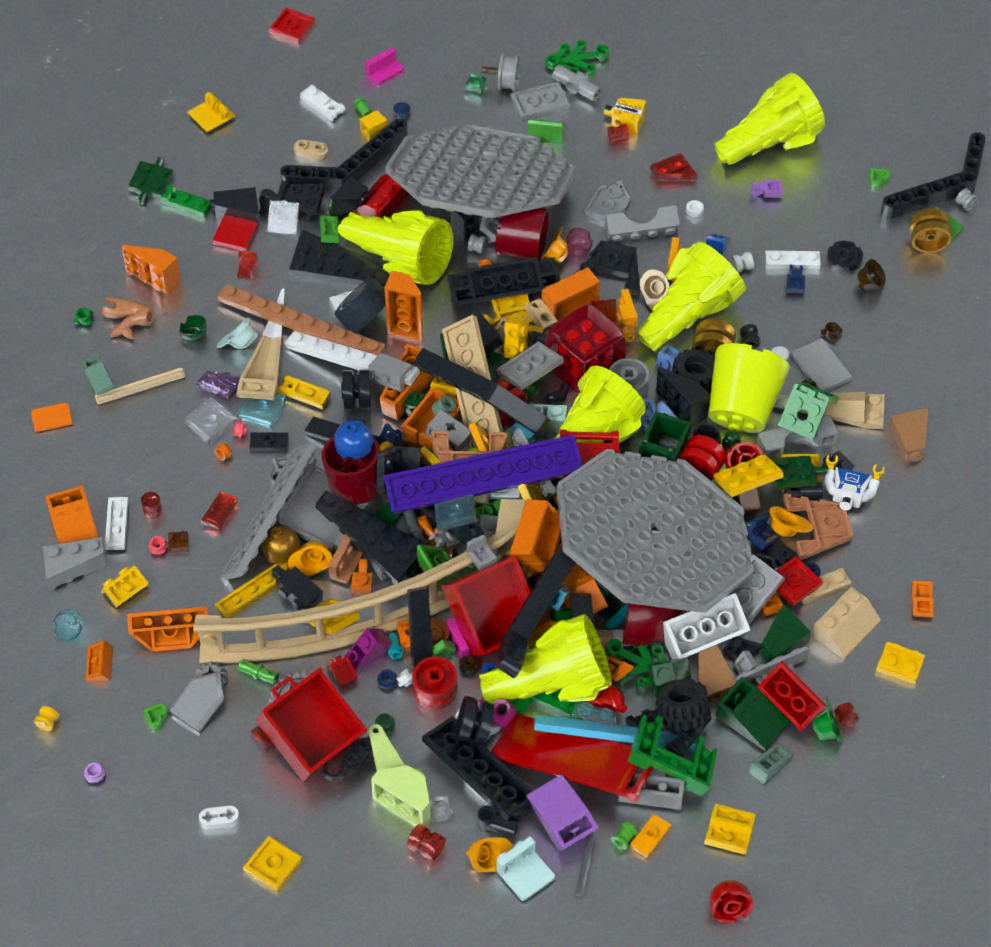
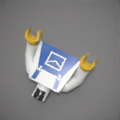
[824,454,885,511]

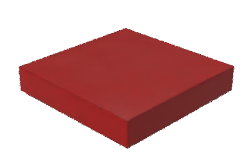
[269,8,315,43]
[212,214,258,252]
[775,556,823,606]

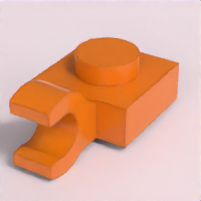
[351,558,373,594]

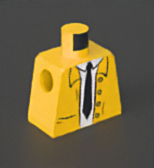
[604,98,646,136]

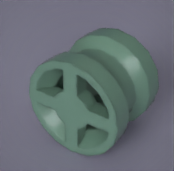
[432,395,456,415]

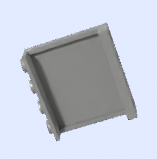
[276,458,373,554]

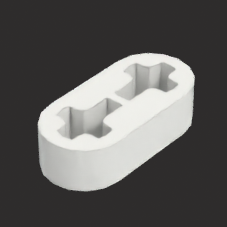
[199,806,240,830]

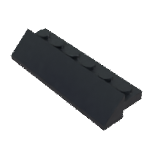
[447,257,561,306]

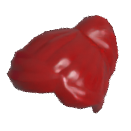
[583,685,628,719]

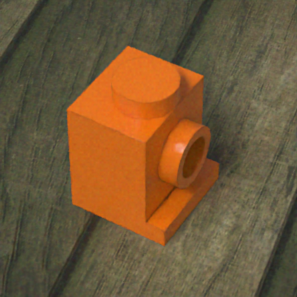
[397,619,411,652]

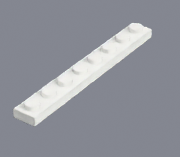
[285,331,420,386]

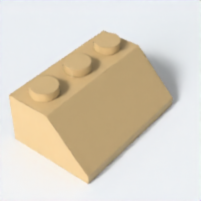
[812,587,881,660]

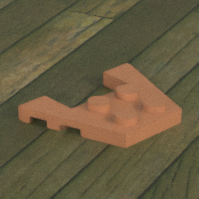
[431,431,507,463]
[783,494,853,560]

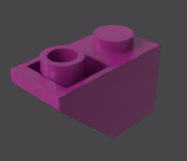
[344,628,393,671]

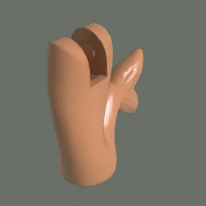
[101,297,154,339]

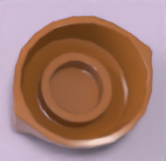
[430,619,449,647]

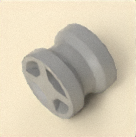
[956,188,978,211]
[468,234,487,254]

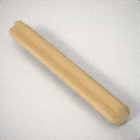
[95,367,185,404]

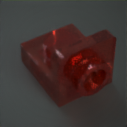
[250,725,275,751]

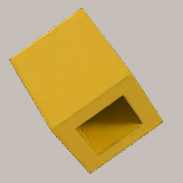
[360,110,388,141]

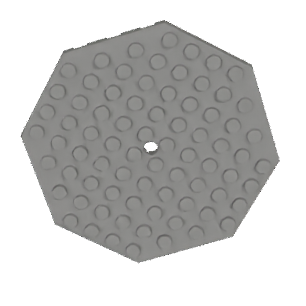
[385,124,576,218]
[556,449,754,613]

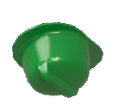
[813,696,842,742]

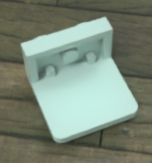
[497,837,555,901]

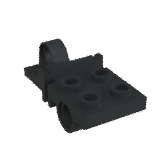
[259,181,326,222]

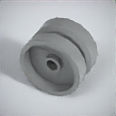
[609,358,650,398]

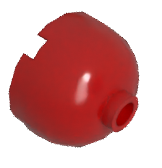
[725,441,763,469]
[709,880,754,923]

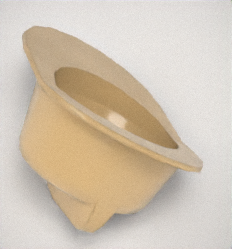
[640,269,670,310]

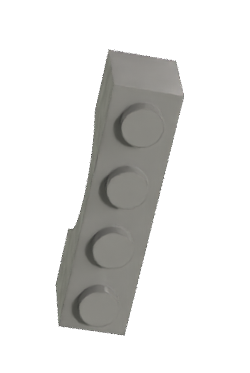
[604,205,680,242]
[757,415,838,460]

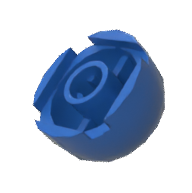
[334,420,374,459]

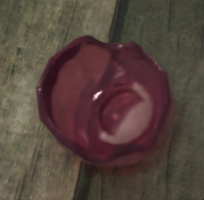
[566,228,593,256]

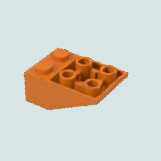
[122,245,181,295]
[45,485,98,544]

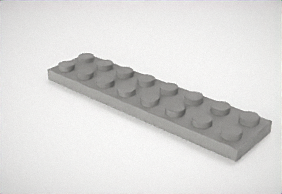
[220,443,316,580]

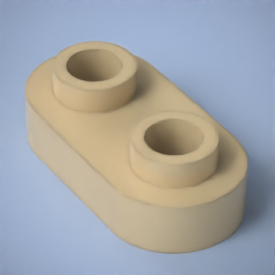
[294,140,328,160]

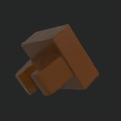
[168,531,189,553]

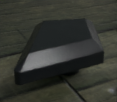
[722,636,761,660]

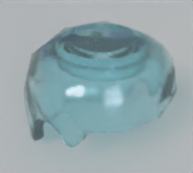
[53,609,83,641]

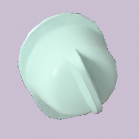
[216,317,258,349]

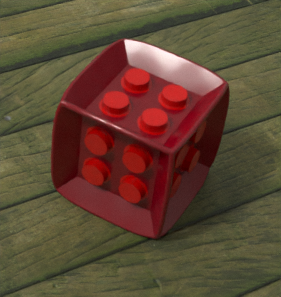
[546,304,626,394]

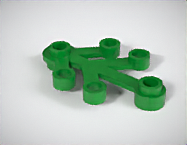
[545,40,609,75]
[606,639,667,691]

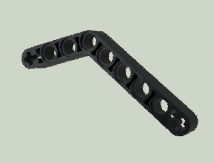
[280,118,408,191]
[881,132,986,219]
[412,348,551,437]
[496,543,575,679]

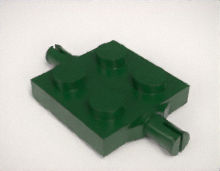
[128,157,173,205]
[772,456,827,489]

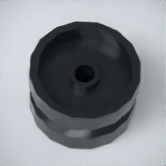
[341,369,371,412]
[455,696,495,746]

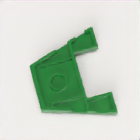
[510,689,586,720]

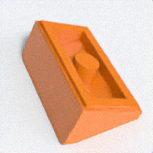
[31,402,73,433]
[85,640,113,682]
[606,655,634,681]

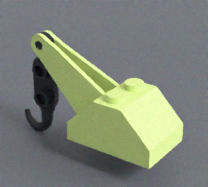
[322,724,431,831]

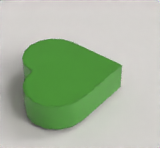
[869,168,891,188]
[432,640,456,657]
[142,704,168,730]

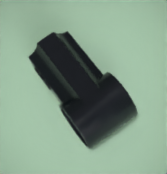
[783,482,823,499]
[477,806,520,838]

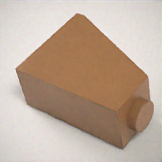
[889,408,928,463]
[697,646,736,704]

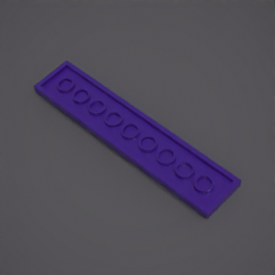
[384,434,583,514]

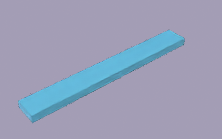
[534,714,698,751]

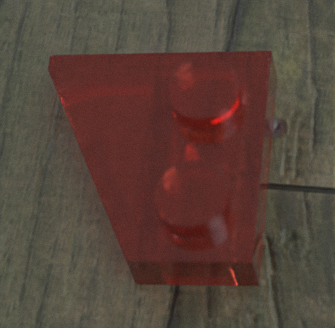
[650,153,698,181]

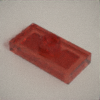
[201,491,238,531]

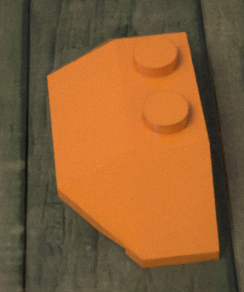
[563,562,608,614]
[127,606,209,652]

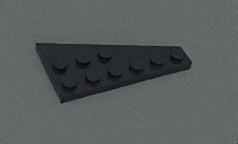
[289,229,390,288]
[315,491,427,584]

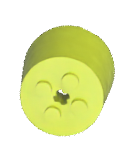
[709,343,790,433]

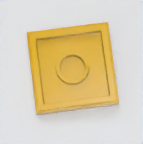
[243,836,303,892]

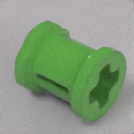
[611,821,638,850]

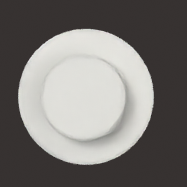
[396,668,413,687]

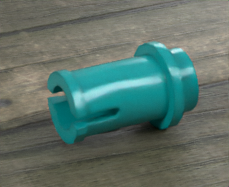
[387,633,404,659]

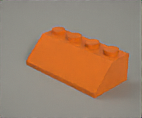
[385,271,423,342]

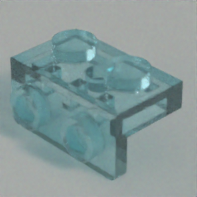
[570,701,616,726]

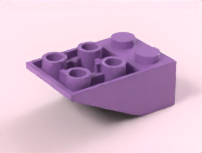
[526,774,598,851]

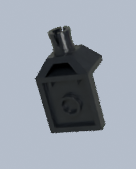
[377,446,422,492]

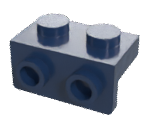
[747,512,781,550]

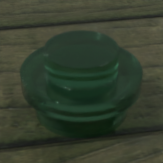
[375,713,395,733]

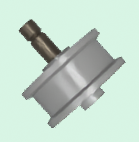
[481,53,521,92]

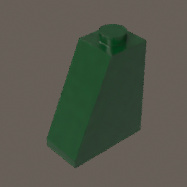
[760,605,811,663]

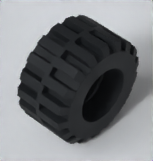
[672,348,715,394]
[656,678,710,731]

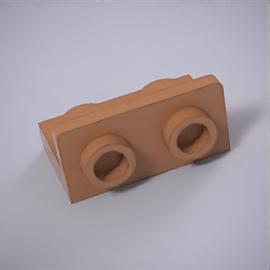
[328,535,363,584]

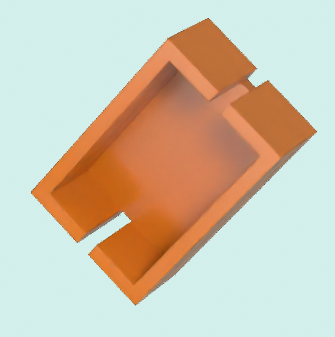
[542,268,600,321]
[401,387,462,455]
[510,500,561,572]

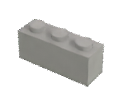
[619,773,684,810]

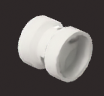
[731,252,754,273]

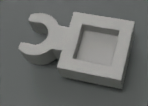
[429,528,460,549]

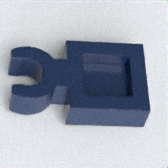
[786,264,805,294]

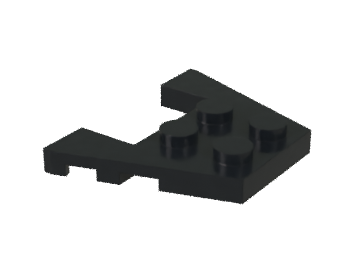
[572,240,641,296]
[625,708,712,757]

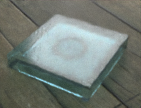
[237,393,287,429]
[435,494,477,531]

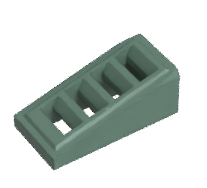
[749,743,793,784]

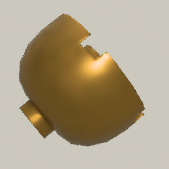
[261,525,301,564]

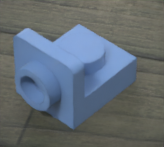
[655,344,684,371]

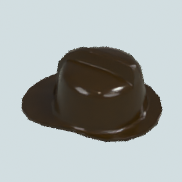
[857,259,886,292]

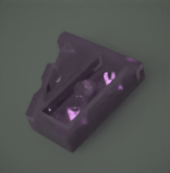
[197,371,240,401]

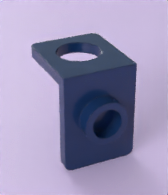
[379,423,405,447]

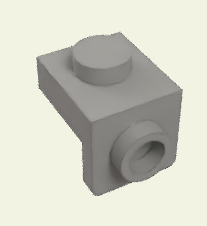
[467,535,497,571]

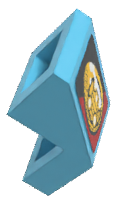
[550,584,572,611]

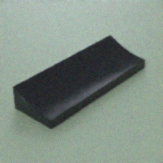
[422,716,533,821]

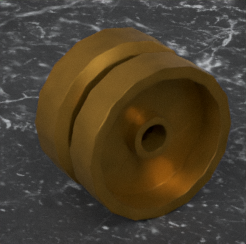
[909,208,952,253]
[692,319,736,356]

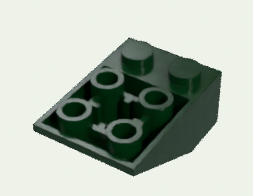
[715,677,789,751]

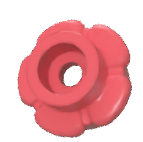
[233,420,247,439]
[149,536,168,554]

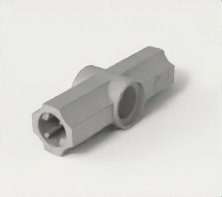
[552,65,602,101]

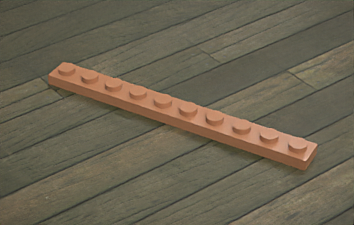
[217,284,386,355]

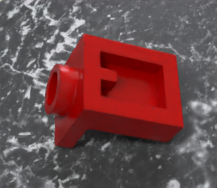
[327,655,358,687]

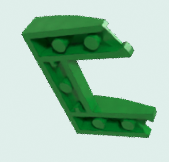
[628,715,718,796]

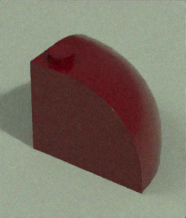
[622,603,686,646]

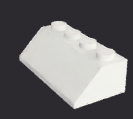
[663,593,750,660]

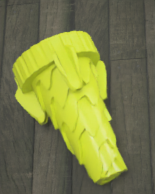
[714,72,825,165]
[338,210,454,285]
[636,241,746,353]
[554,365,646,481]
[479,614,612,702]

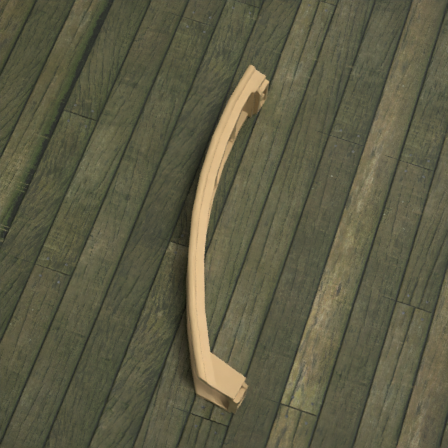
[193,499,525,664]

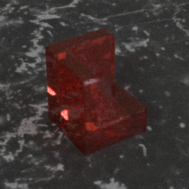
[237,251,258,281]
[590,299,617,321]

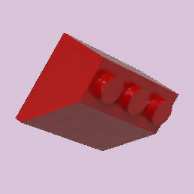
[352,174,409,218]
[758,661,826,731]

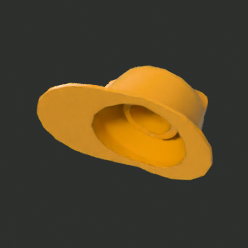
[541,227,568,263]
[769,506,813,537]
[288,541,333,577]
[466,837,514,872]

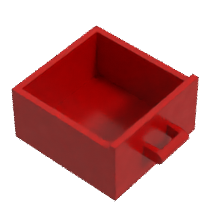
[441,556,546,656]
[255,667,368,782]

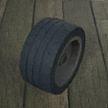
[335,277,386,333]

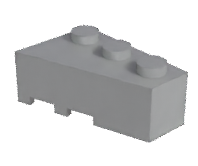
[43,537,107,592]

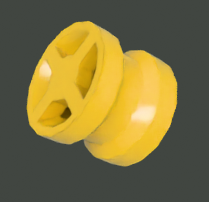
[34,706,59,731]

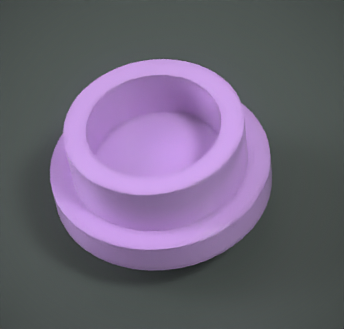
[84,763,105,783]

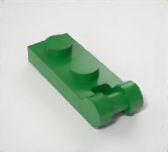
[160,185,211,217]

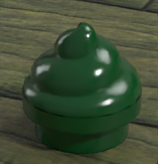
[721,430,741,448]

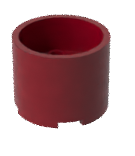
[495,207,549,260]
[321,435,380,505]

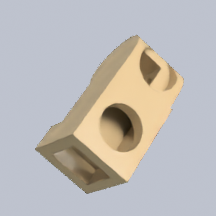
[525,298,558,334]

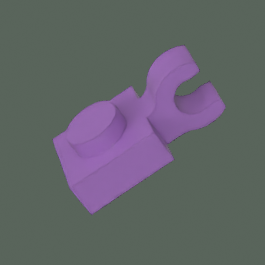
[750,179,783,198]

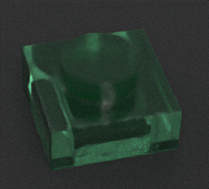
[465,73,487,94]

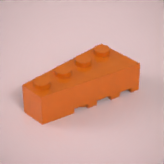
[379,343,435,420]

